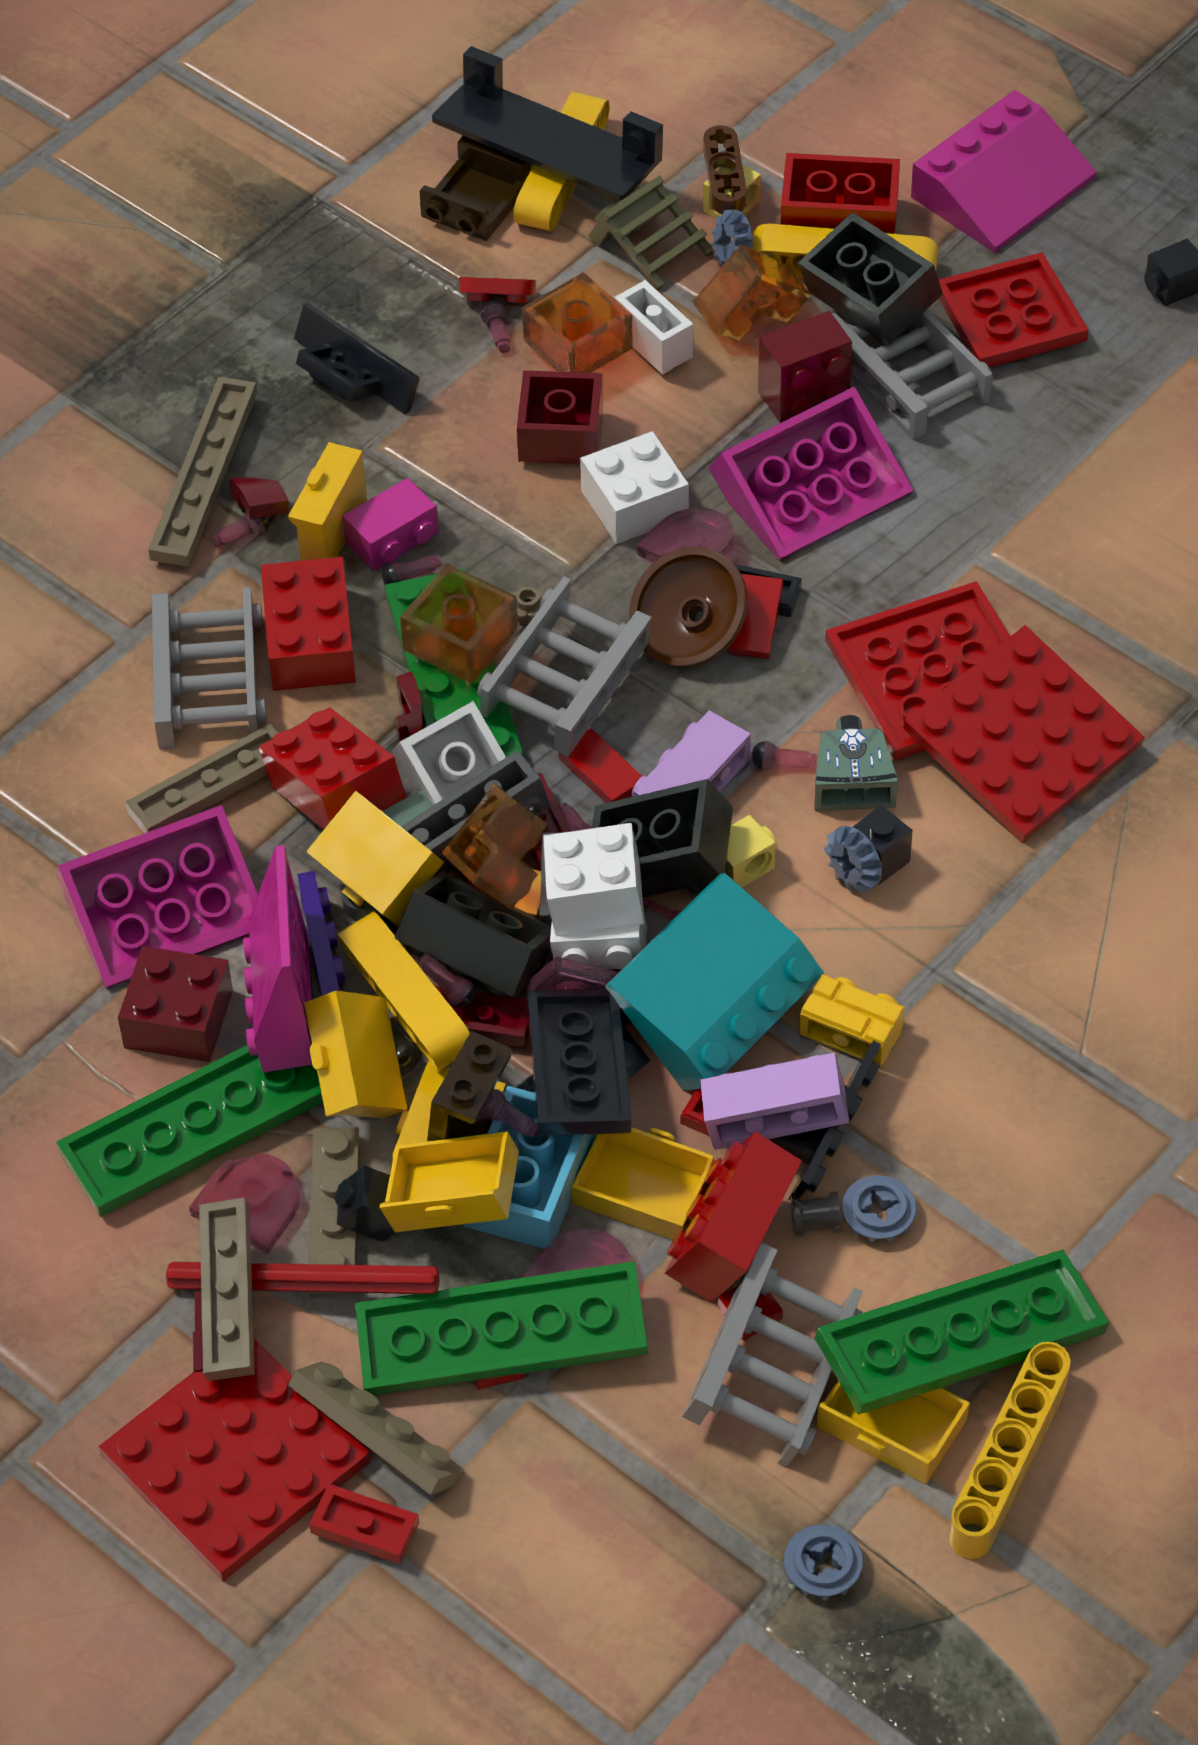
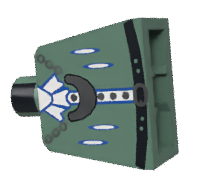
[814,715,897,811]

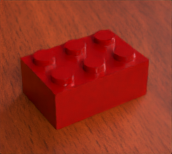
[780,153,900,234]
[261,556,356,691]
[259,707,407,829]
[664,1131,802,1303]

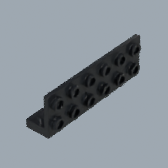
[432,46,663,201]

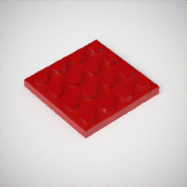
[825,581,1010,761]
[903,625,1145,843]
[98,1339,371,1582]

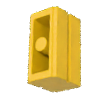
[799,974,905,1067]

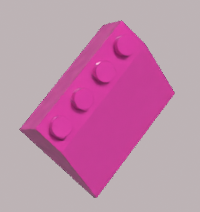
[911,90,1096,253]
[708,386,914,560]
[56,805,258,988]
[243,845,313,1073]

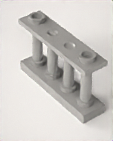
[832,309,993,441]
[477,576,652,757]
[152,587,267,749]
[682,1242,863,1467]

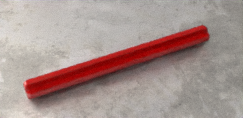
[166,1261,440,1294]

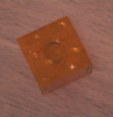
[522,272,633,373]
[400,563,518,683]

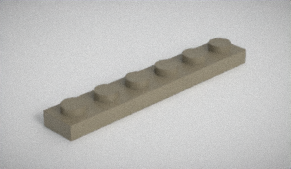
[148,376,257,567]

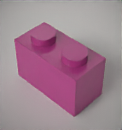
[342,478,439,571]

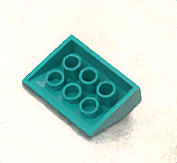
[605,873,824,1090]

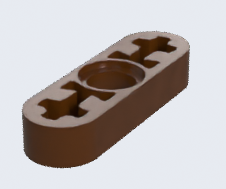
[703,125,746,215]

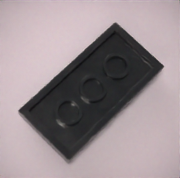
[527,989,632,1135]

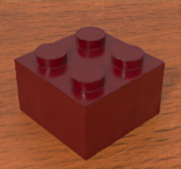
[758,311,852,423]
[517,370,603,464]
[118,946,233,1062]

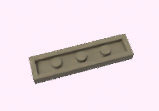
[125,724,278,833]
[308,1127,360,1295]
[199,1198,255,1381]
[288,1361,464,1495]

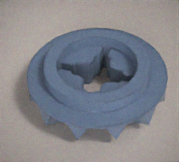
[711,210,753,272]
[824,826,882,894]
[842,1175,916,1244]
[784,1524,863,1601]

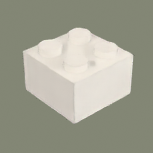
[580,431,689,544]
[392,701,506,805]
[543,823,644,936]

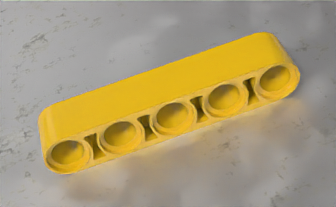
[513,92,610,232]
[748,224,939,279]
[337,911,470,1072]
[949,1342,1071,1559]

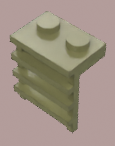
[589,175,714,290]

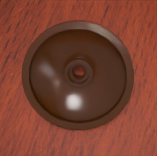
[629,547,748,668]

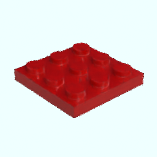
[939,252,1089,367]

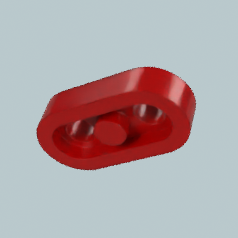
[459,277,536,303]

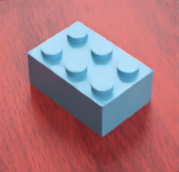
[463,1086,596,1251]

